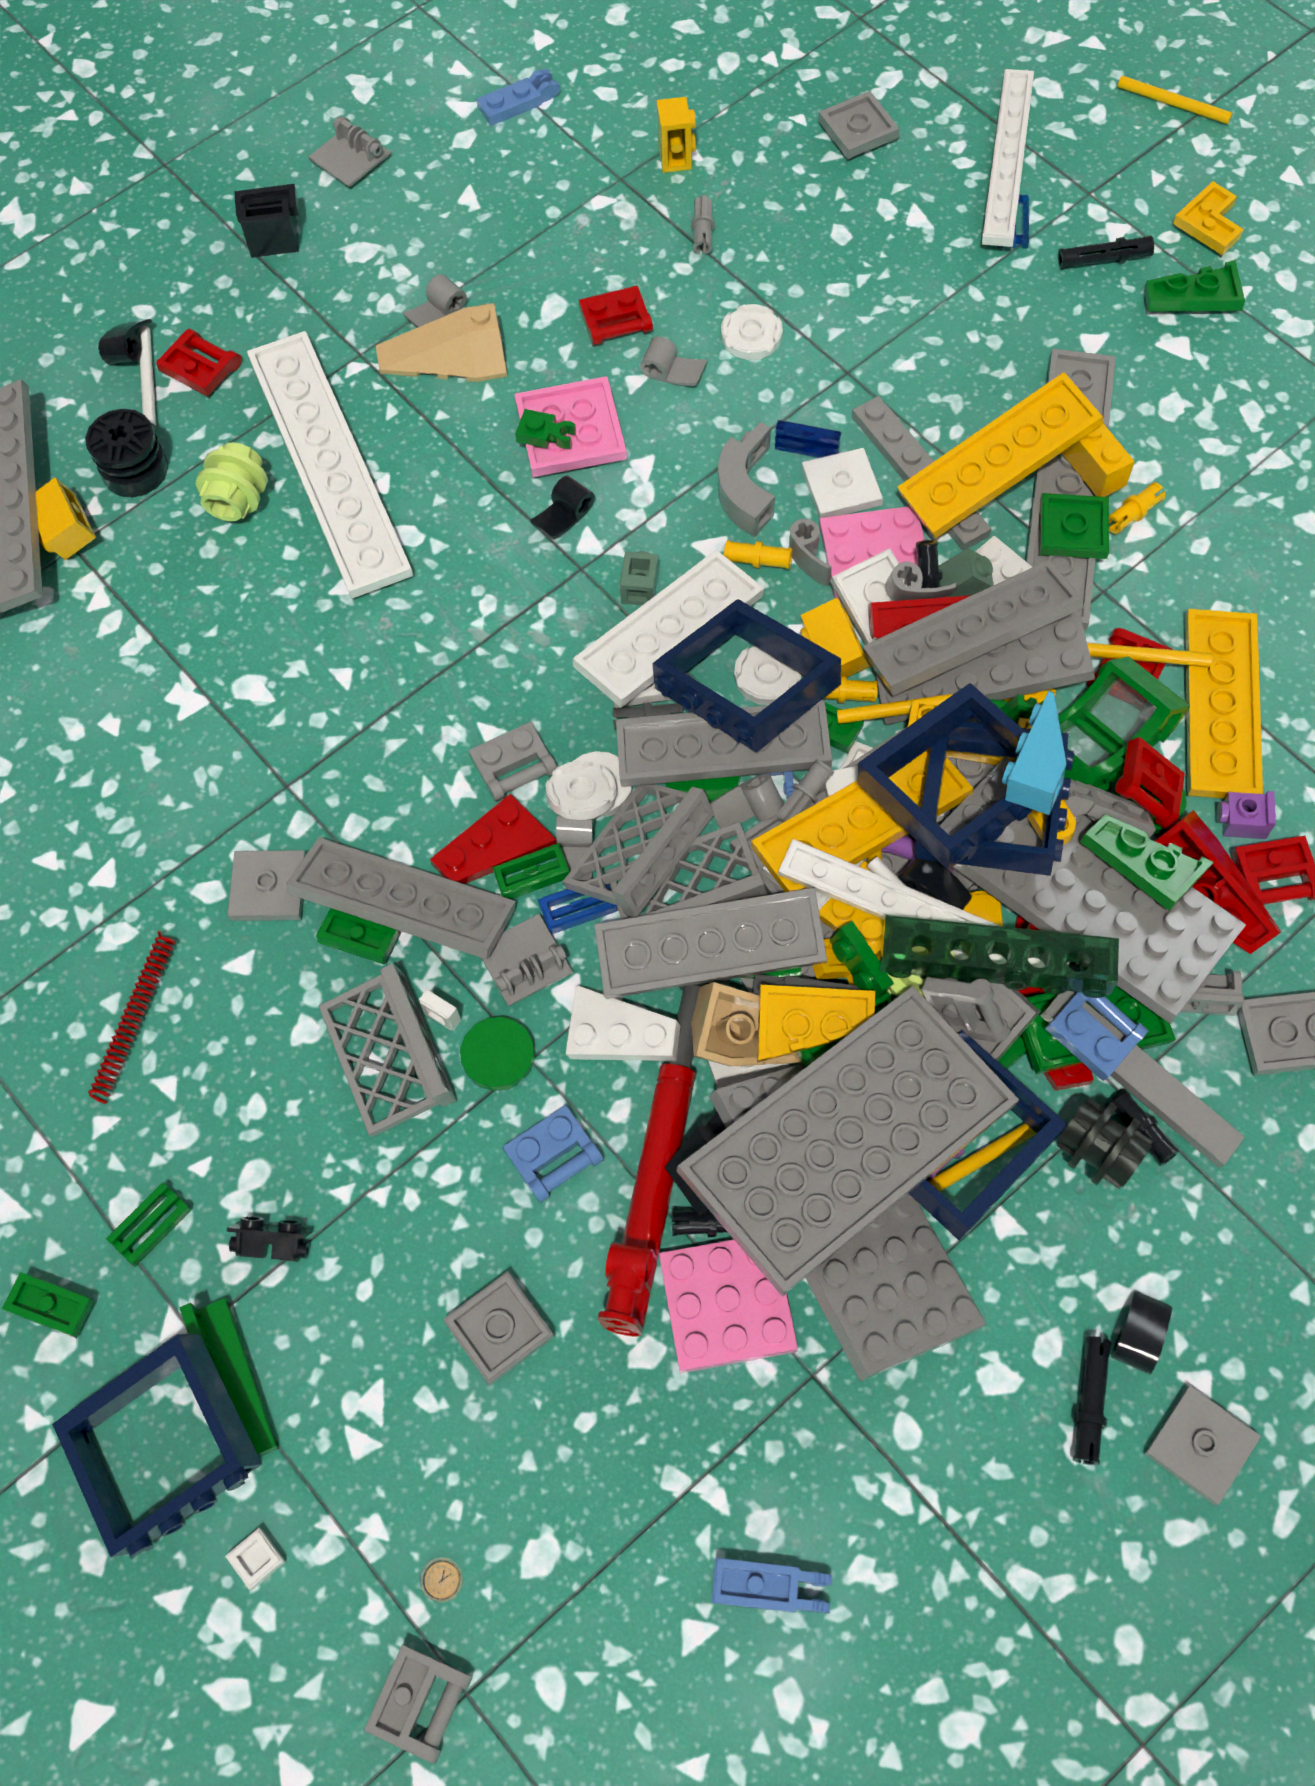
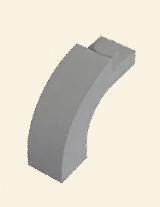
[718,422,775,537]

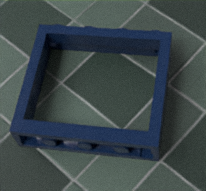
[652,599,841,753]
[858,683,1032,870]
[915,722,1074,876]
[908,1030,1068,1241]
[52,1334,262,1559]

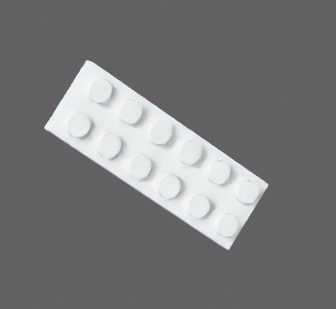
[573,550,764,708]

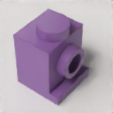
[1217,791,1276,839]

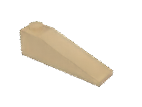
[375,303,508,382]
[691,982,802,1067]

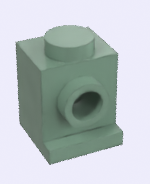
[620,551,659,606]

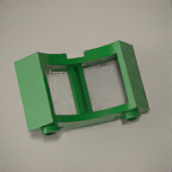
[1058,657,1190,792]

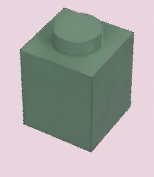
[939,548,994,597]

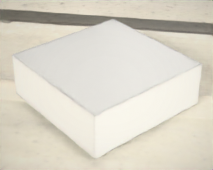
[419,989,461,1031]
[225,1528,286,1590]

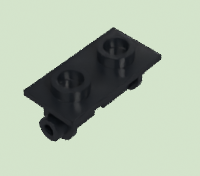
[227,1216,314,1262]

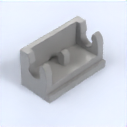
[1180,971,1244,1016]

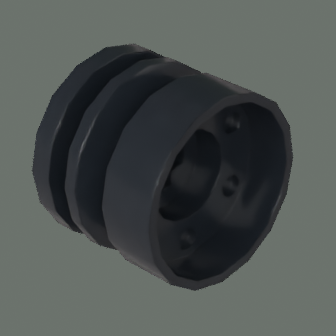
[85,409,168,498]

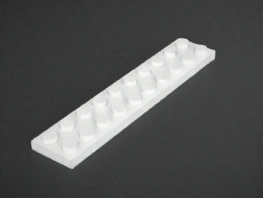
[247,331,413,599]

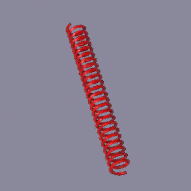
[88,931,176,1104]

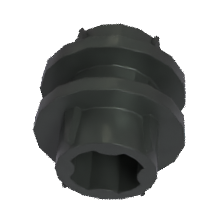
[1056,1098,1153,1189]

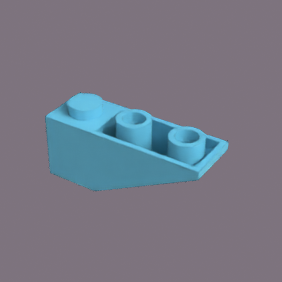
[1002,691,1066,815]

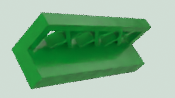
[179,1298,279,1457]

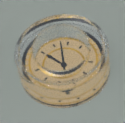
[420,1557,463,1603]

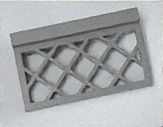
[563,784,714,917]
[606,822,767,920]
[319,963,457,1137]

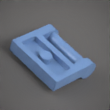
[1045,979,1149,1081]
[502,1105,604,1203]

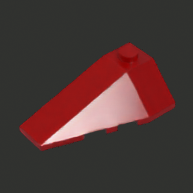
[1154,810,1281,954]

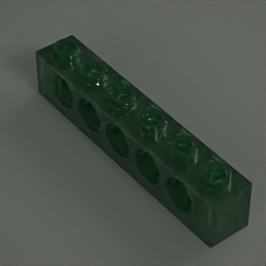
[879,915,1119,998]

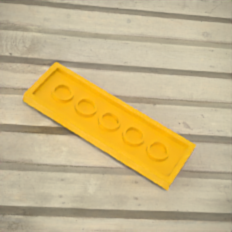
[897,372,1104,539]
[1185,609,1263,799]
[751,747,974,892]

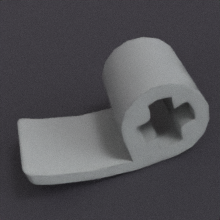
[403,274,467,328]
[640,336,707,386]
[789,519,832,586]
[885,562,957,601]
[710,774,784,829]
[556,814,594,881]

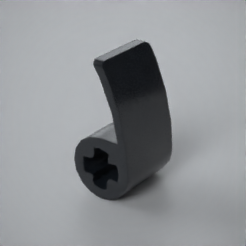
[98,319,153,365]
[530,476,595,539]
[898,857,972,910]
[1111,1291,1172,1375]

